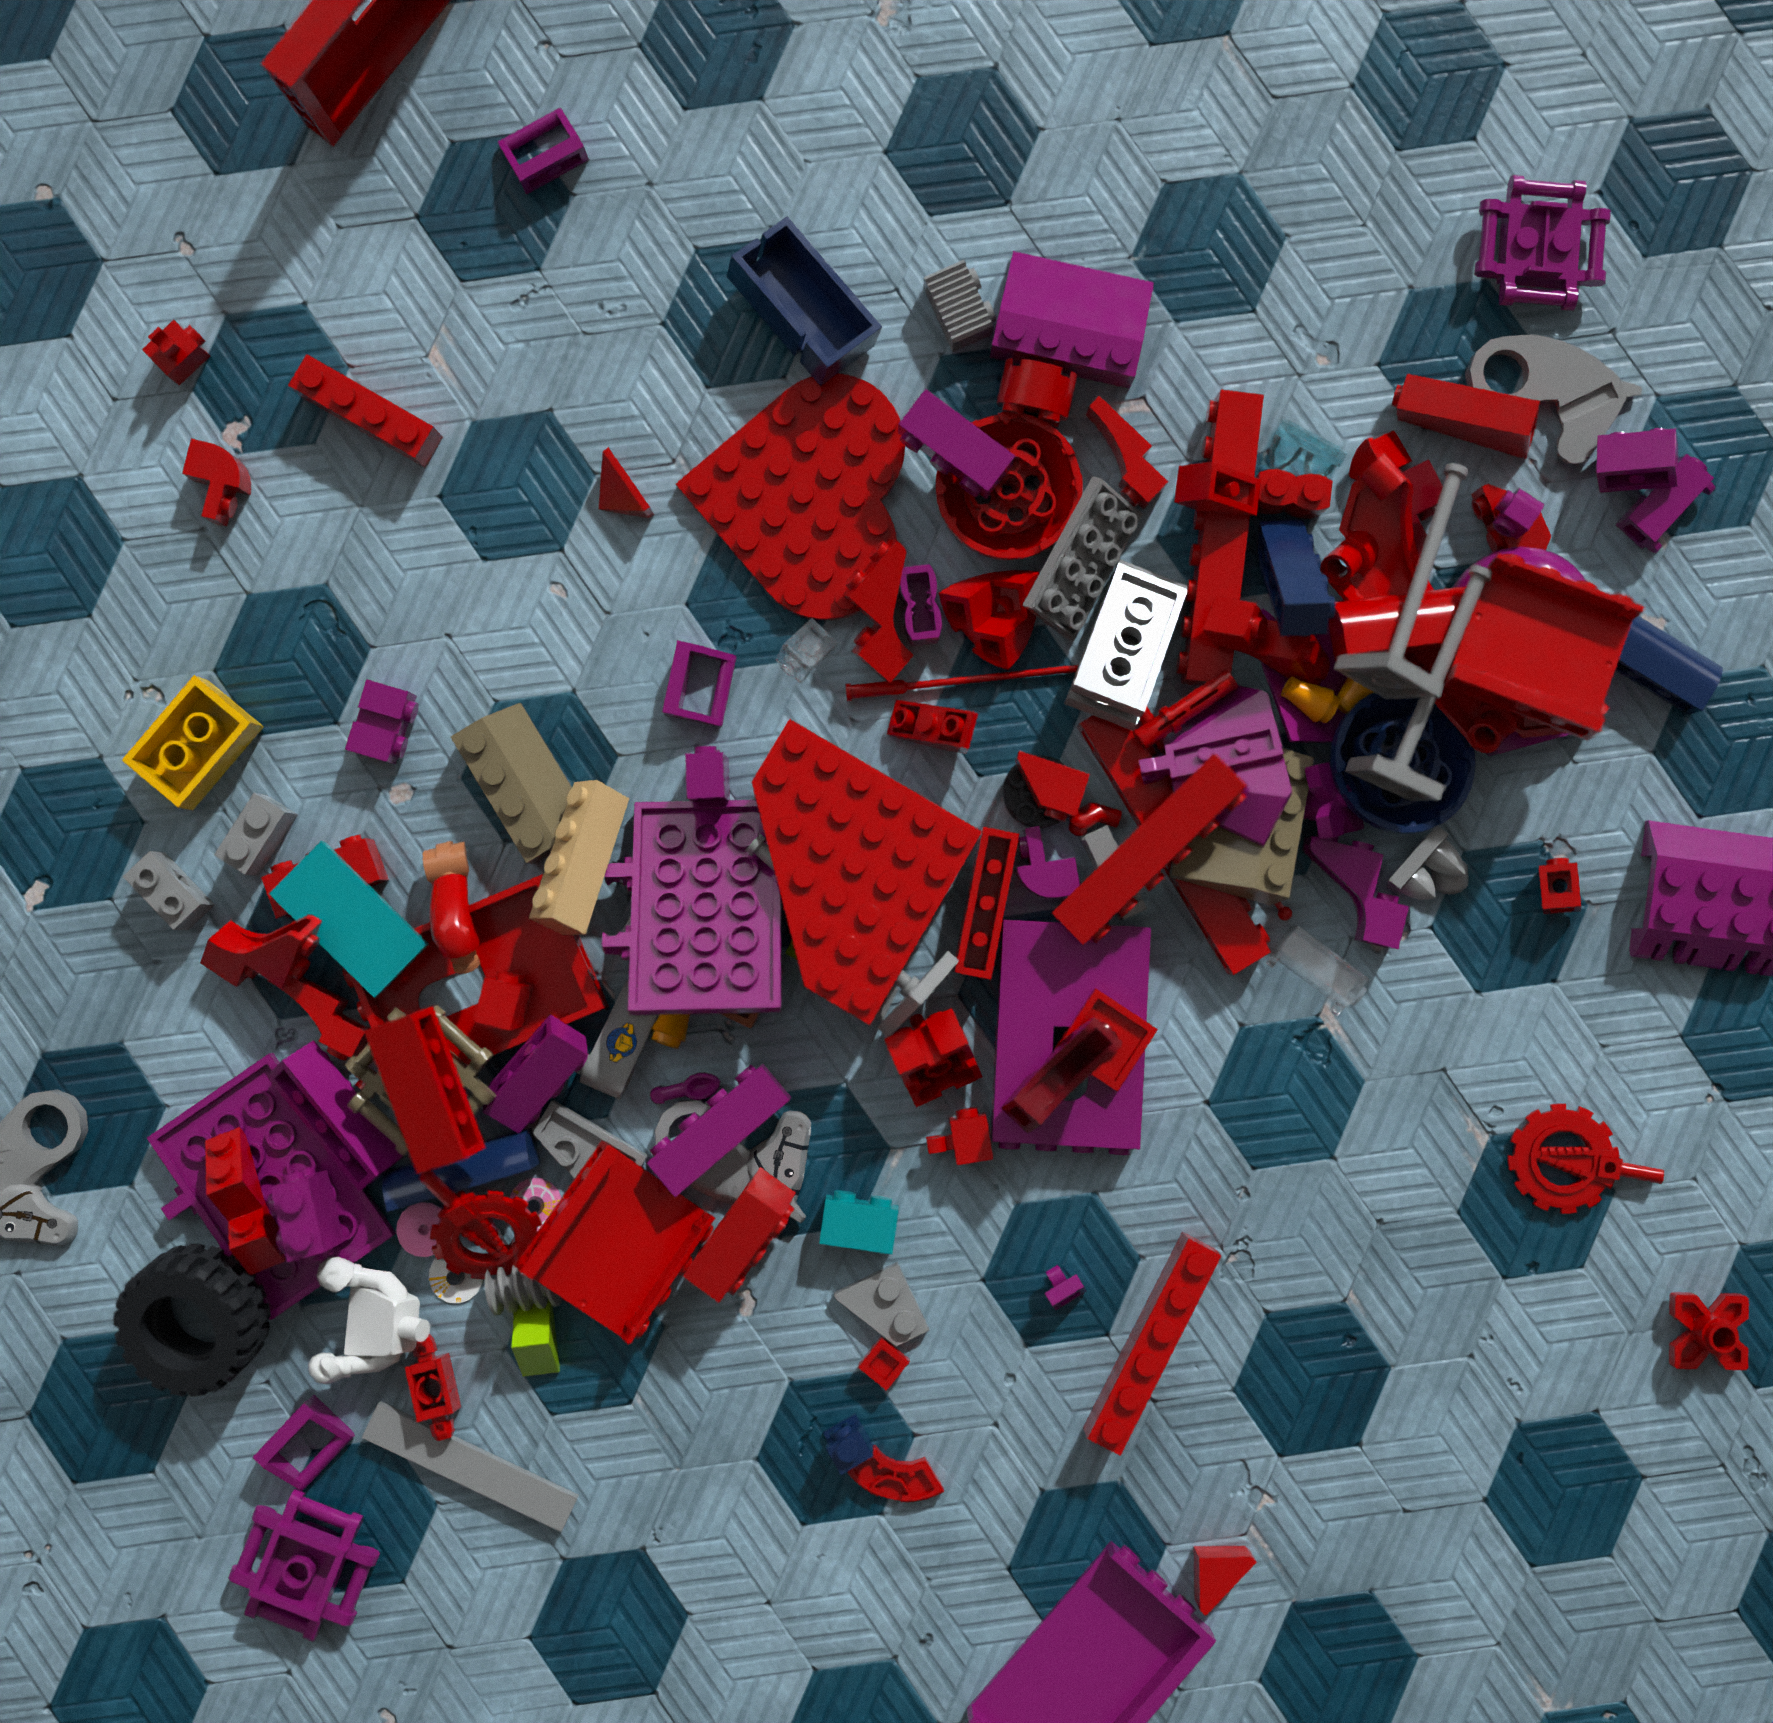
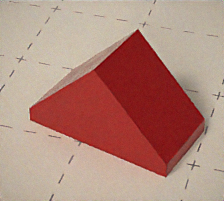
[1193,1545,1257,1616]

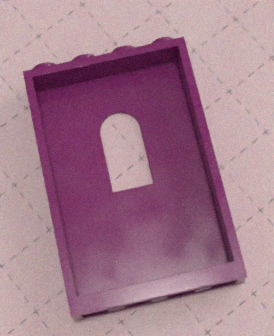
[990,920,1151,1155]

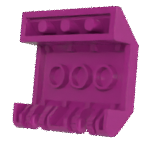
[1629,820,1773,977]

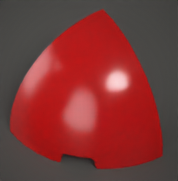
[939,570,1039,669]

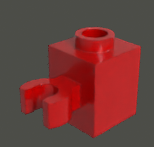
[142,320,211,386]
[926,1107,994,1165]

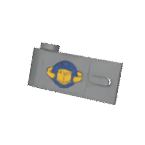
[576,980,658,1100]

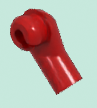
[1068,802,1122,836]

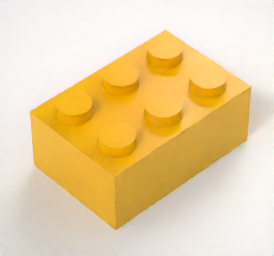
[122,675,264,810]

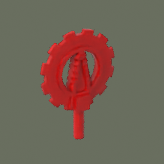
[1507,1103,1664,1214]
[419,1170,542,1279]

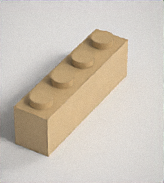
[529,780,629,935]

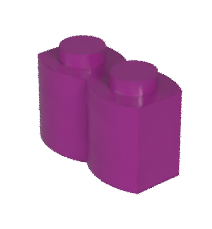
[900,564,942,647]

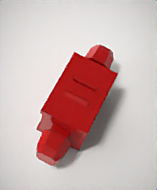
[404,1334,461,1441]

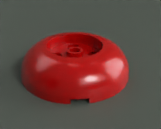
[935,412,1083,560]

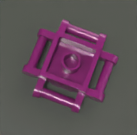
[1474,175,1611,311]
[228,1489,380,1642]

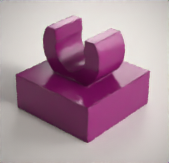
[1045,1265,1087,1310]

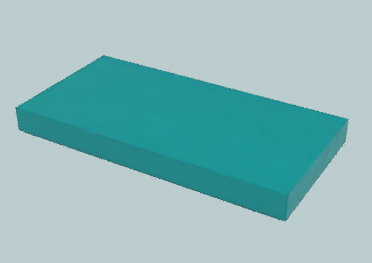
[269,841,430,998]

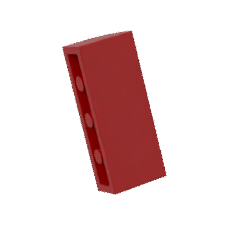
[1328,586,1467,662]
[364,1006,486,1174]

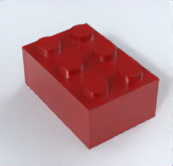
[683,1167,796,1303]

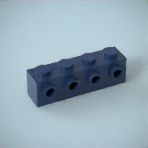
[1256,520,1335,637]

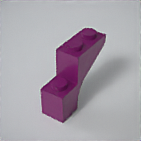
[1303,832,1409,949]

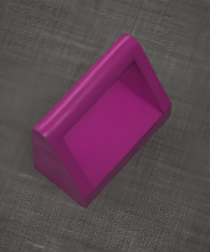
[497,107,589,195]
[662,640,737,727]
[252,1394,355,1491]

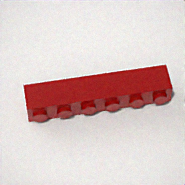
[1052,753,1248,945]
[1083,1232,1222,1456]

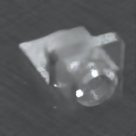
[776,618,838,683]

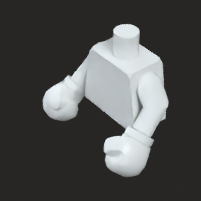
[308,1257,430,1385]

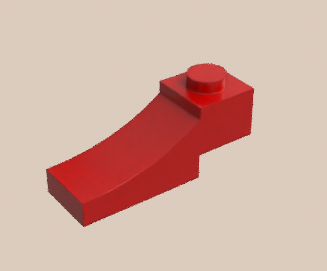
[1086,396,1169,510]
[267,976,370,1060]

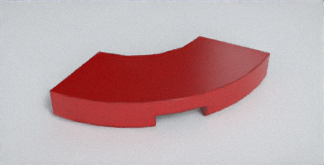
[847,1444,944,1502]

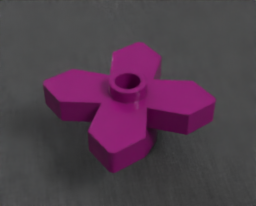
[1303,762,1364,840]

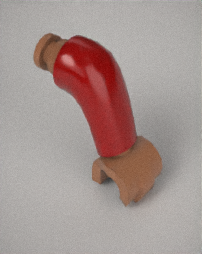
[423,841,480,974]

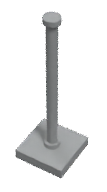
[1334,463,1468,699]
[1345,565,1493,801]
[746,834,959,1037]

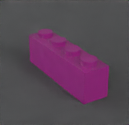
[267,1040,404,1192]
[647,1064,791,1197]

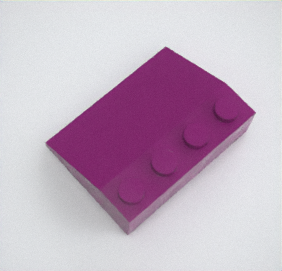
[989,251,1154,389]

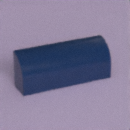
[1615,616,1723,715]
[382,1128,541,1212]

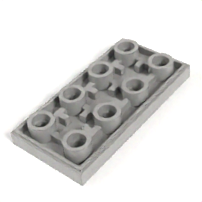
[1022,476,1143,641]

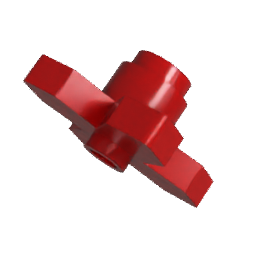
[1669,1292,1749,1370]

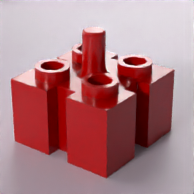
[884,1008,983,1108]

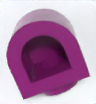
[1492,488,1544,539]

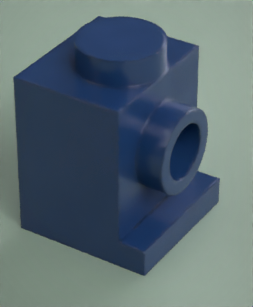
[823,1413,873,1475]

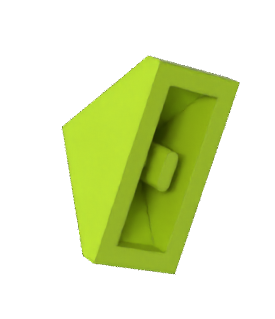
[512,1299,560,1377]

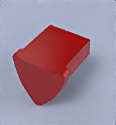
[1349,430,1412,480]

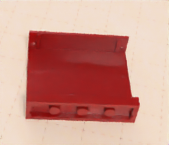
[1443,553,1645,741]
[514,1140,716,1345]

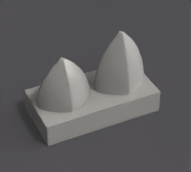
[1386,826,1466,900]

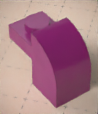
[1014,826,1080,898]

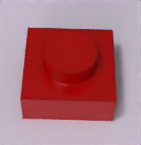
[858,1336,910,1391]

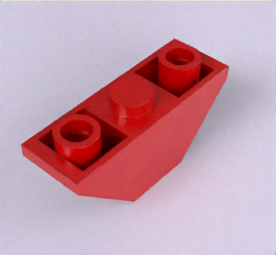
[1471,483,1551,552]
[887,700,978,754]

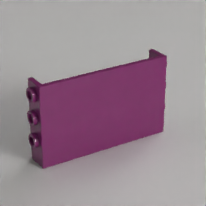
[967,1541,1217,1723]

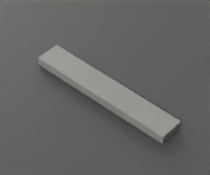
[362,1401,579,1532]

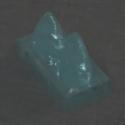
[1269,417,1347,477]

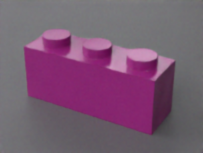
[898,389,1015,499]
[483,1014,588,1133]

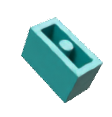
[819,1190,899,1255]

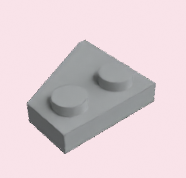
[834,1262,929,1347]

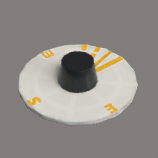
[429,1258,483,1304]

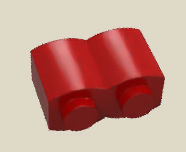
[1256,469,1333,519]

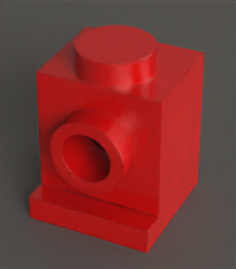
[1539,858,1581,914]

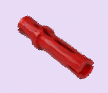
[1132,669,1238,750]

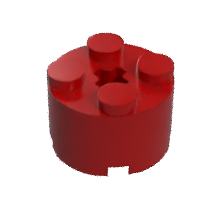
[996,358,1077,428]

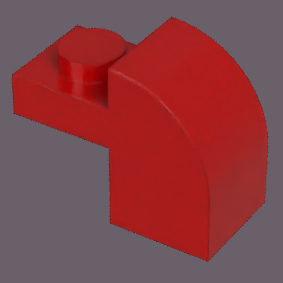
[182,438,251,527]

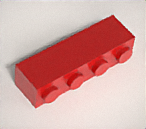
[288,354,443,468]
[952,827,1019,980]

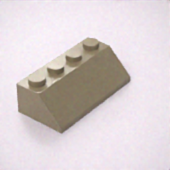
[450,703,572,864]

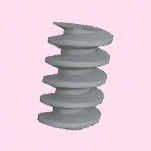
[485,1265,562,1315]

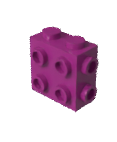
[268,1166,344,1265]

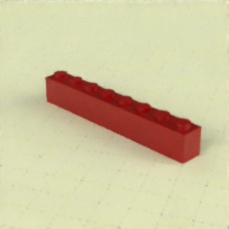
[1176,389,1264,686]
[1076,715,1271,975]

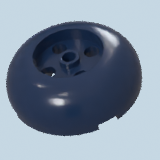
[1330,693,1476,834]

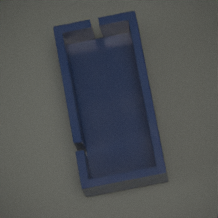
[726,216,882,386]

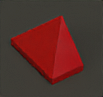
[598,447,654,518]

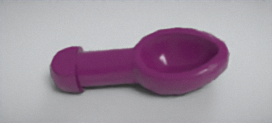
[650,1072,721,1104]

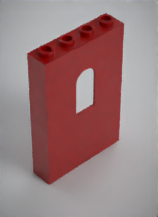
[261,0,451,147]
[342,873,609,1065]

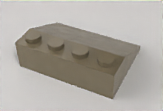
[1169,748,1314,905]

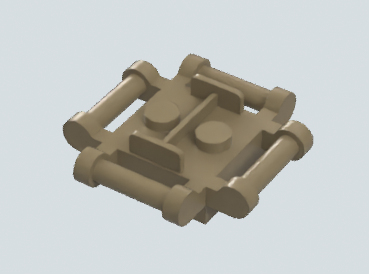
[345,1005,496,1156]

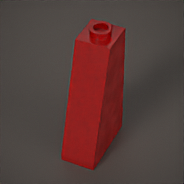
[1392,374,1540,459]

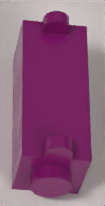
[1615,454,1716,553]

